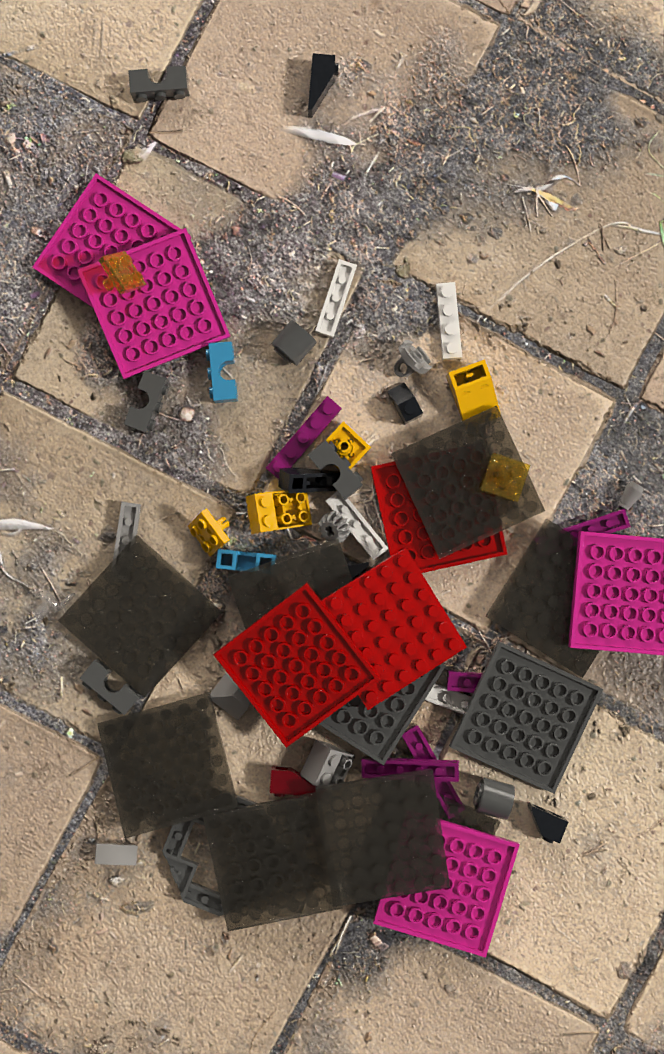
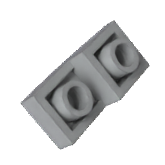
[94,843,138,865]

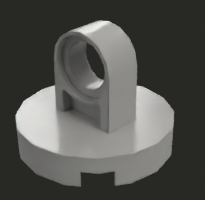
[394,340,432,377]

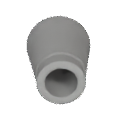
[618,481,644,510]

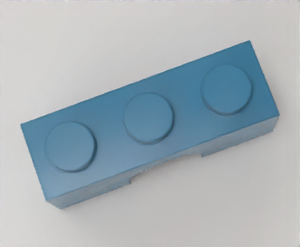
[206,341,238,403]
[216,549,277,574]

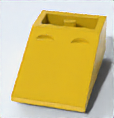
[446,359,501,430]
[246,490,312,535]

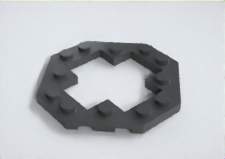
[162,791,285,916]

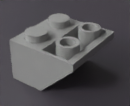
[300,740,355,791]

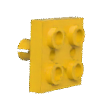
[326,421,371,471]
[188,509,230,557]

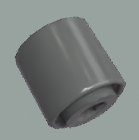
[271,320,317,366]
[473,777,515,820]

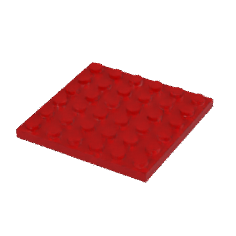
[370,442,508,573]
[321,548,467,710]
[213,583,380,748]

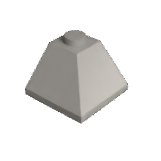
[207,672,251,720]

